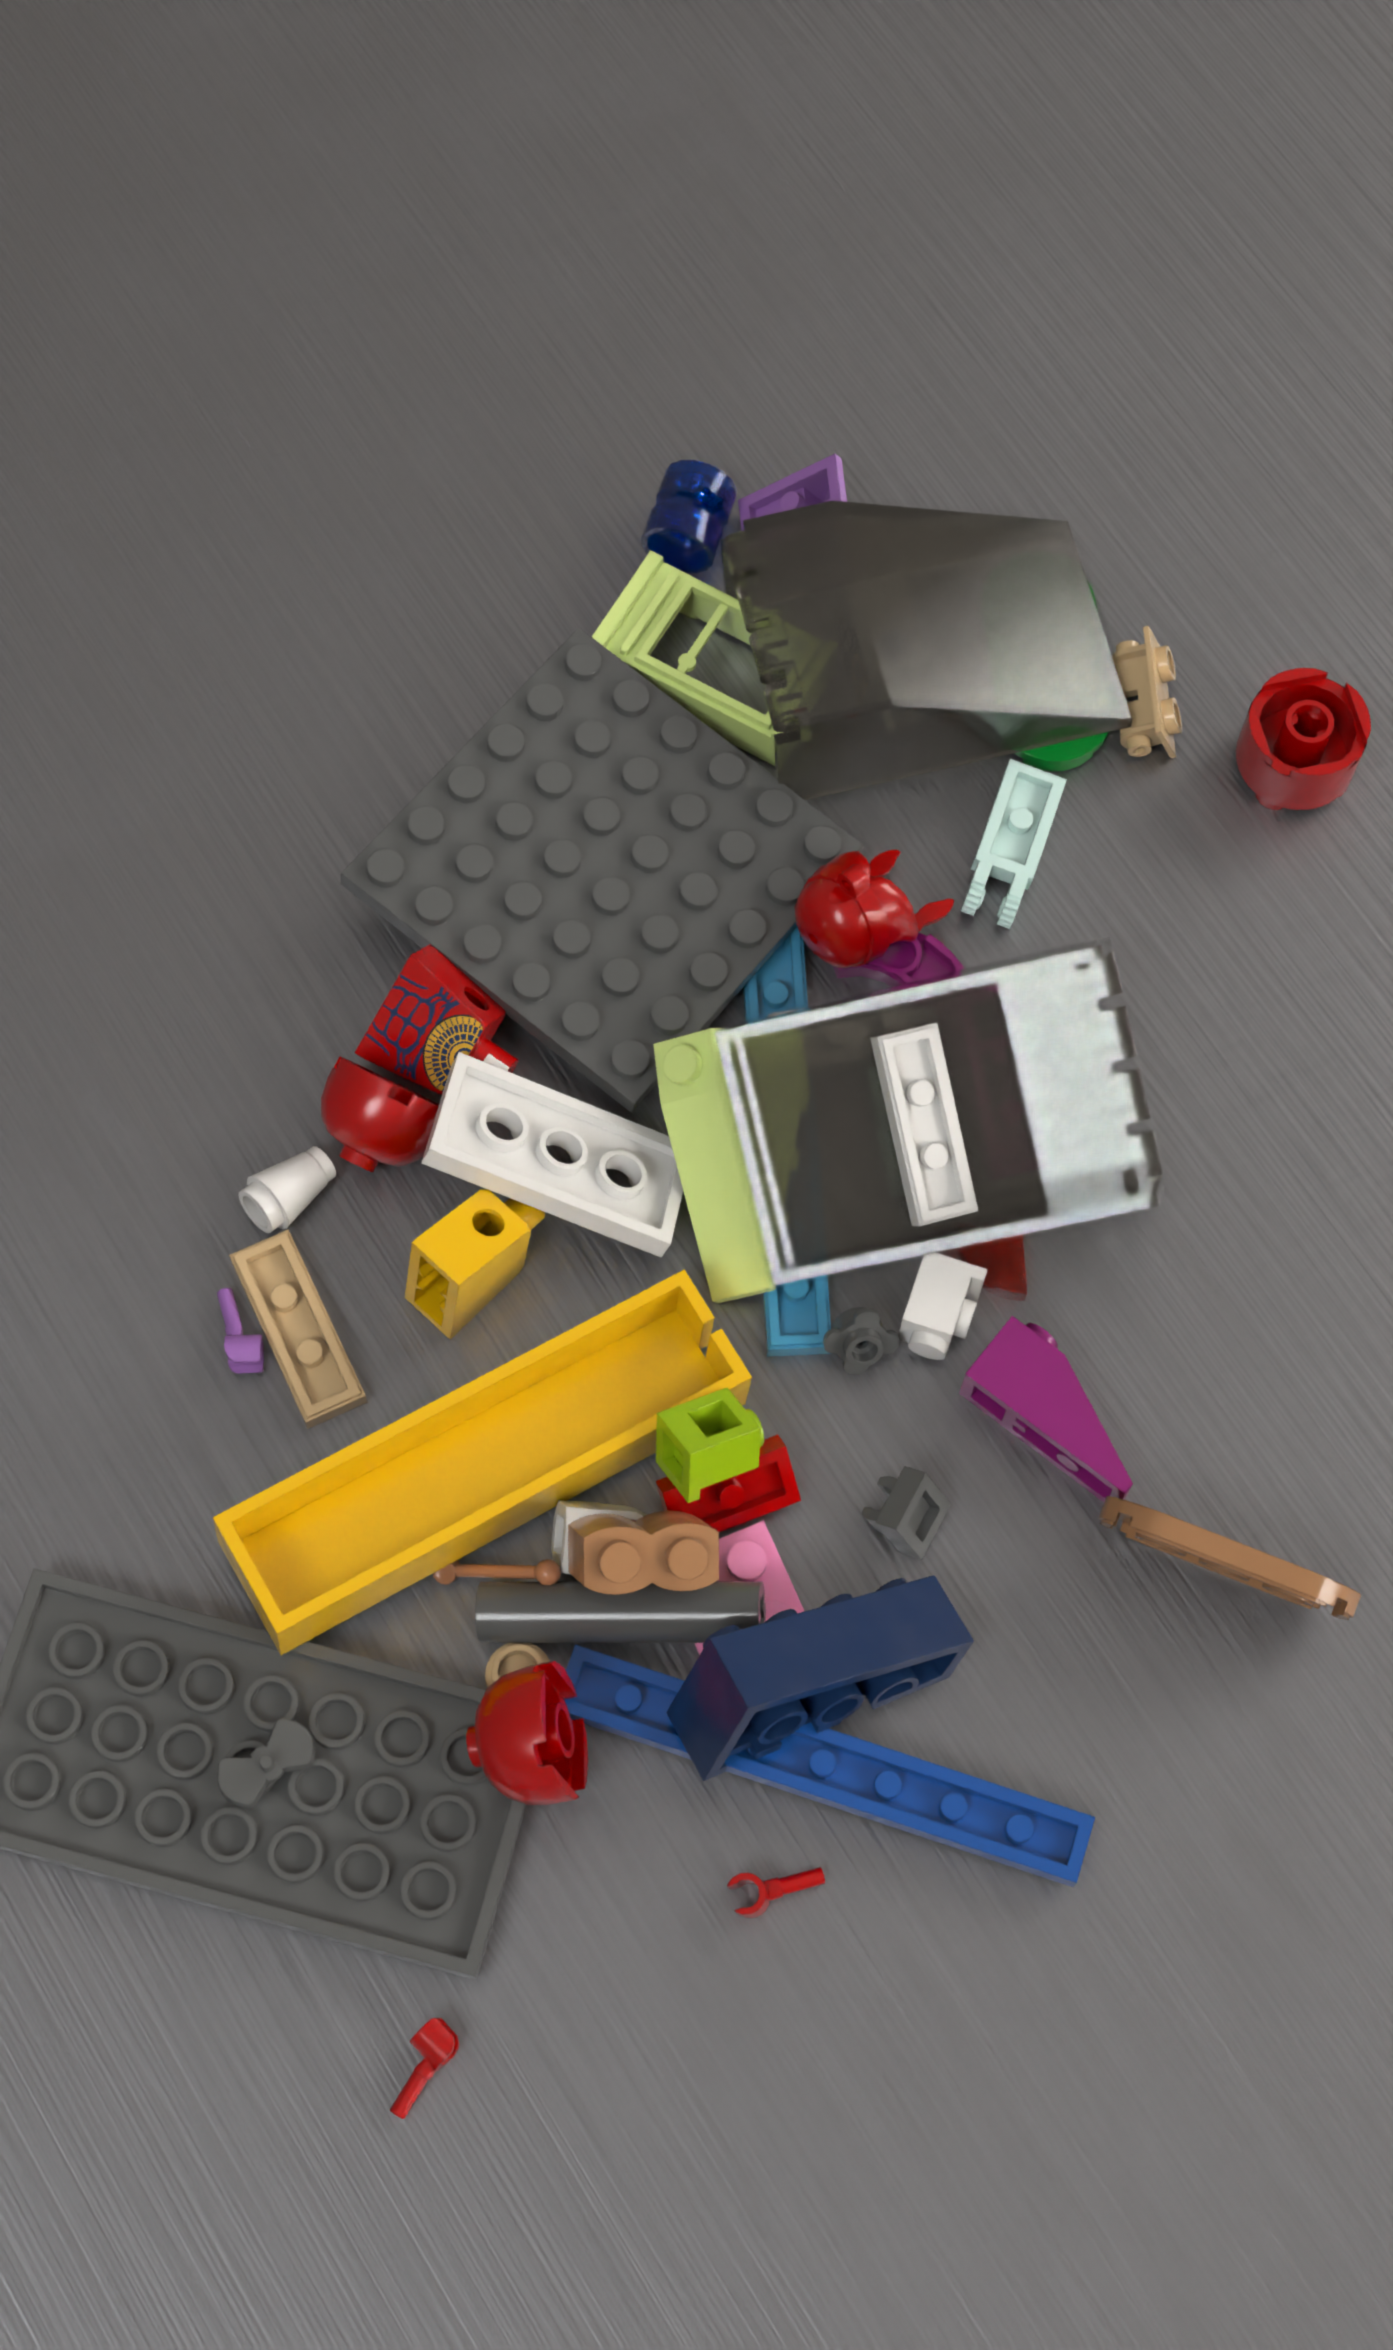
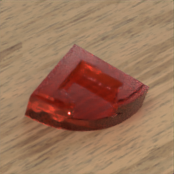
[957,1233,1027,1301]

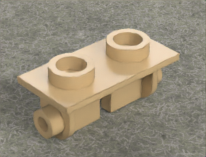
[1111,626,1182,758]

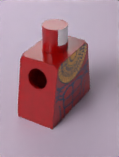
[355,944,519,1095]

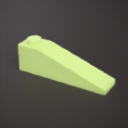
[653,1028,809,1304]

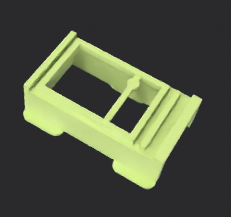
[592,550,838,767]

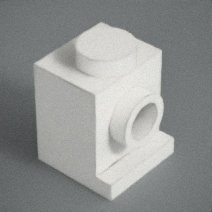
[898,1249,988,1360]

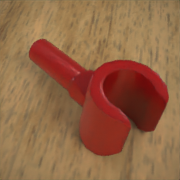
[727,1867,825,1918]
[390,2018,459,2119]

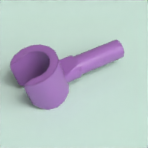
[217,1288,264,1373]

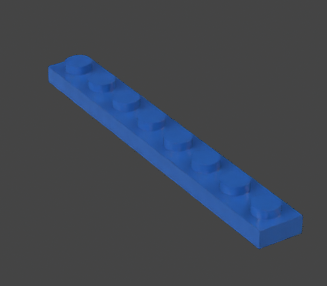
[565,1644,1095,1887]

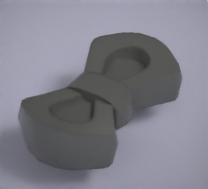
[217,1718,316,1808]

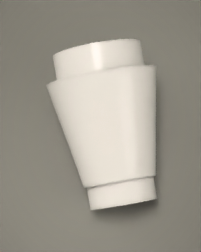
[238,1146,336,1233]

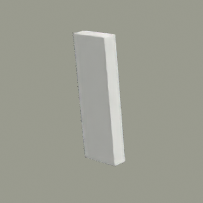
[870,1023,978,1227]

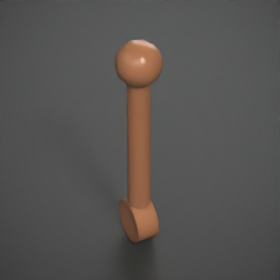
[433,1559,561,1585]

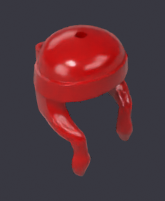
[794,849,954,969]

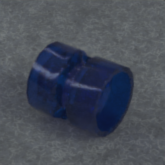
[641,460,737,574]

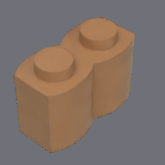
[568,1511,719,1595]

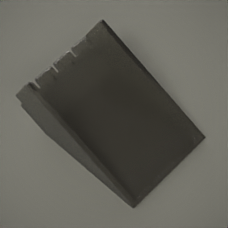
[720,500,1132,800]
[715,937,1165,1285]

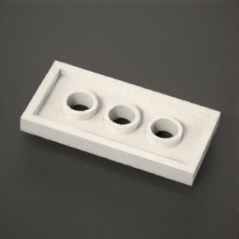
[421,1052,683,1258]

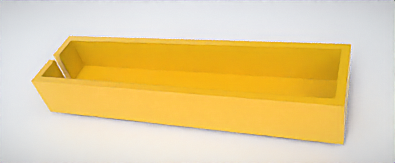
[213,1269,752,1655]

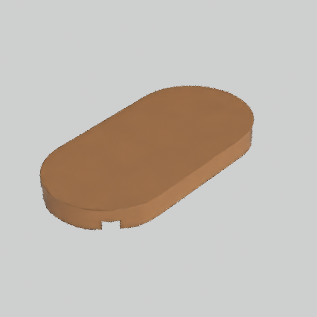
[1098,1496,1361,1620]

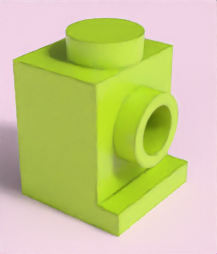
[656,1388,764,1503]

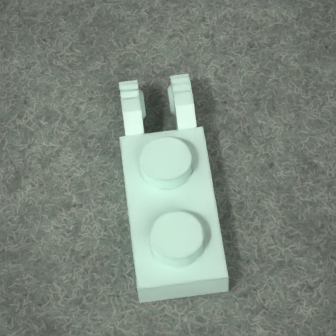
[961,759,1067,929]

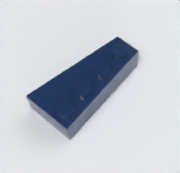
[666,1575,974,1781]

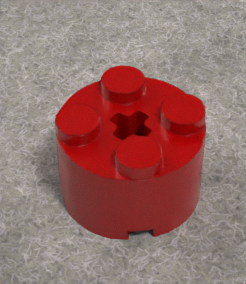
[1236,668,1371,810]

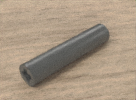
[475,1581,766,1643]

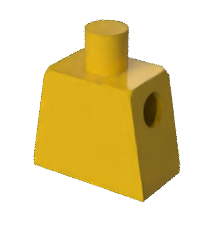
[404,1189,545,1339]

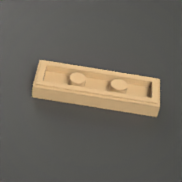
[229,1230,367,1429]

